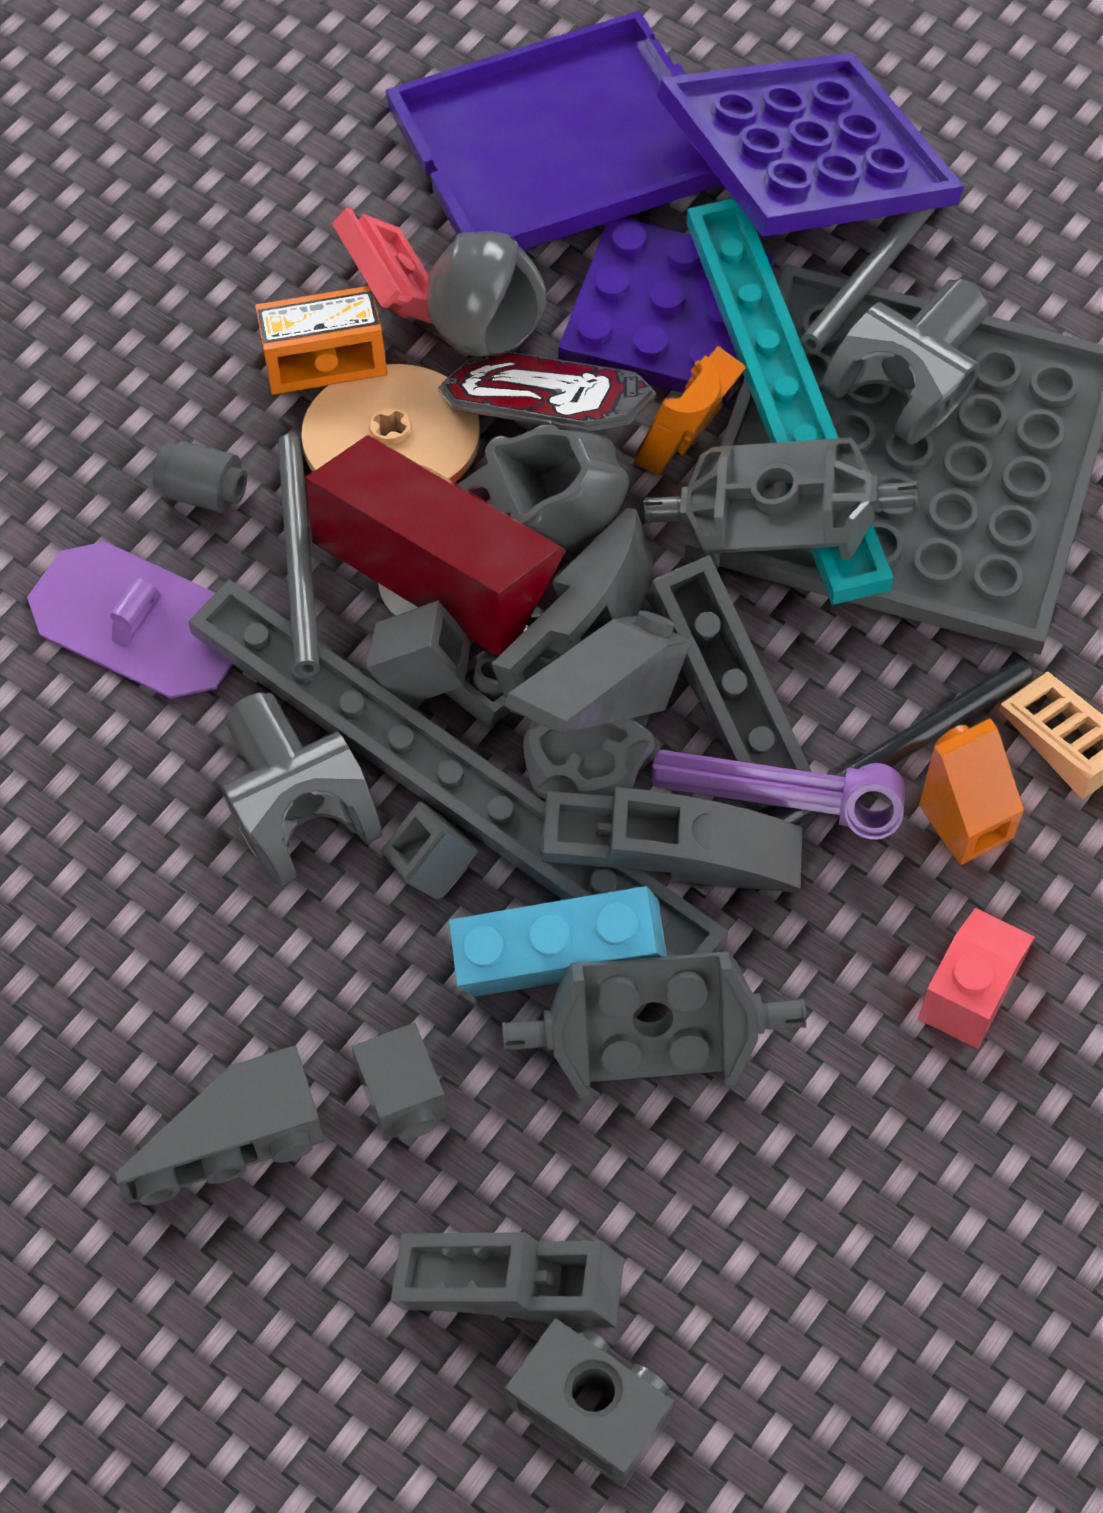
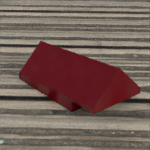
[305,435,566,657]

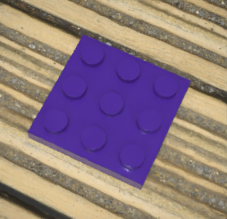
[558,218,774,404]

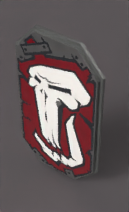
[438,352,657,432]

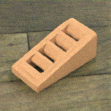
[999,672,1103,800]

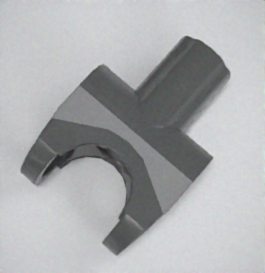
[822,278,989,445]
[221,692,382,885]

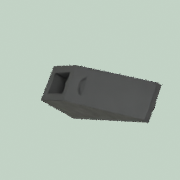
[115,1045,325,1205]

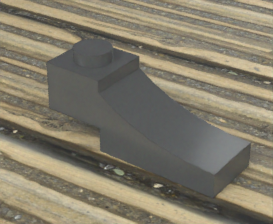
[390,1232,624,1328]

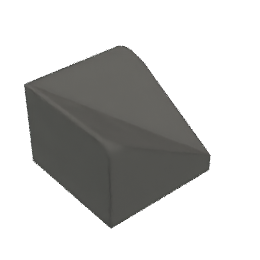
[381,801,479,899]

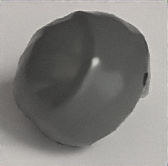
[427,231,546,357]

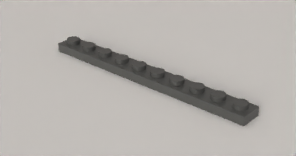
[188,579,729,956]

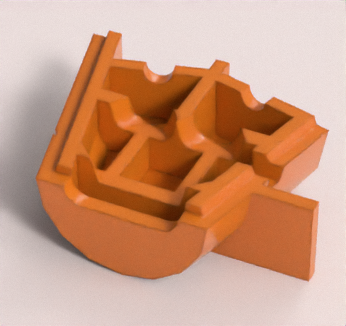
[633,346,746,475]

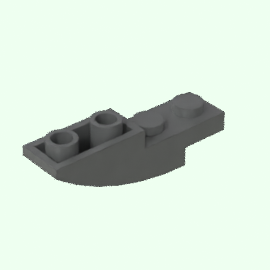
[492,508,653,717]
[541,787,802,893]

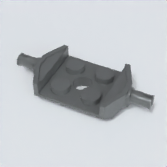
[644,438,920,567]
[502,952,807,1098]

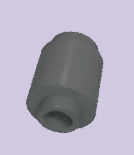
[152,441,247,513]

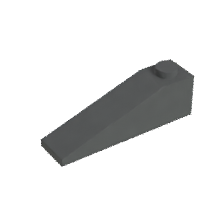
[646,555,812,811]
[504,611,692,734]

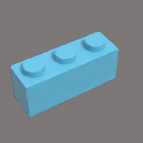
[449,886,667,997]

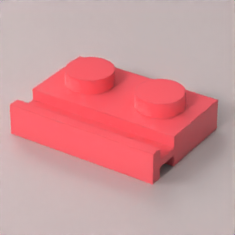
[332,208,434,325]

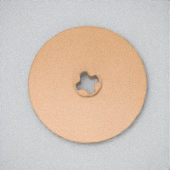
[302,364,480,483]

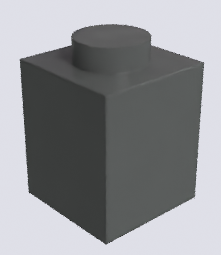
[366,600,472,705]
[351,1022,447,1141]

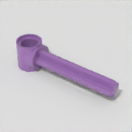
[651,750,905,840]

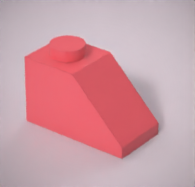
[918,908,1035,1049]

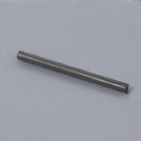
[800,208,936,354]
[278,434,320,677]

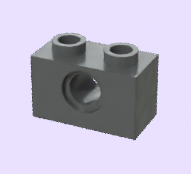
[505,1318,674,1489]

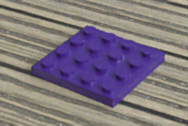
[657,53,964,236]

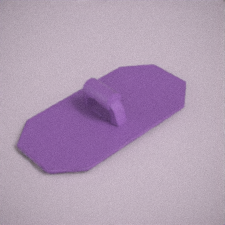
[27,542,233,699]

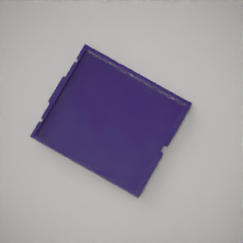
[385,10,723,250]

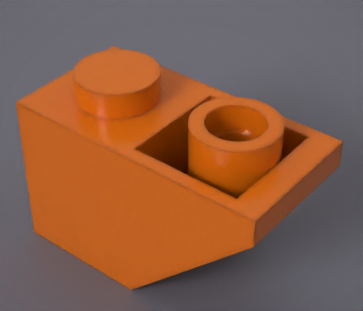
[919,718,1024,866]

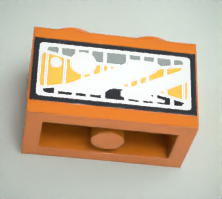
[255,286,388,395]

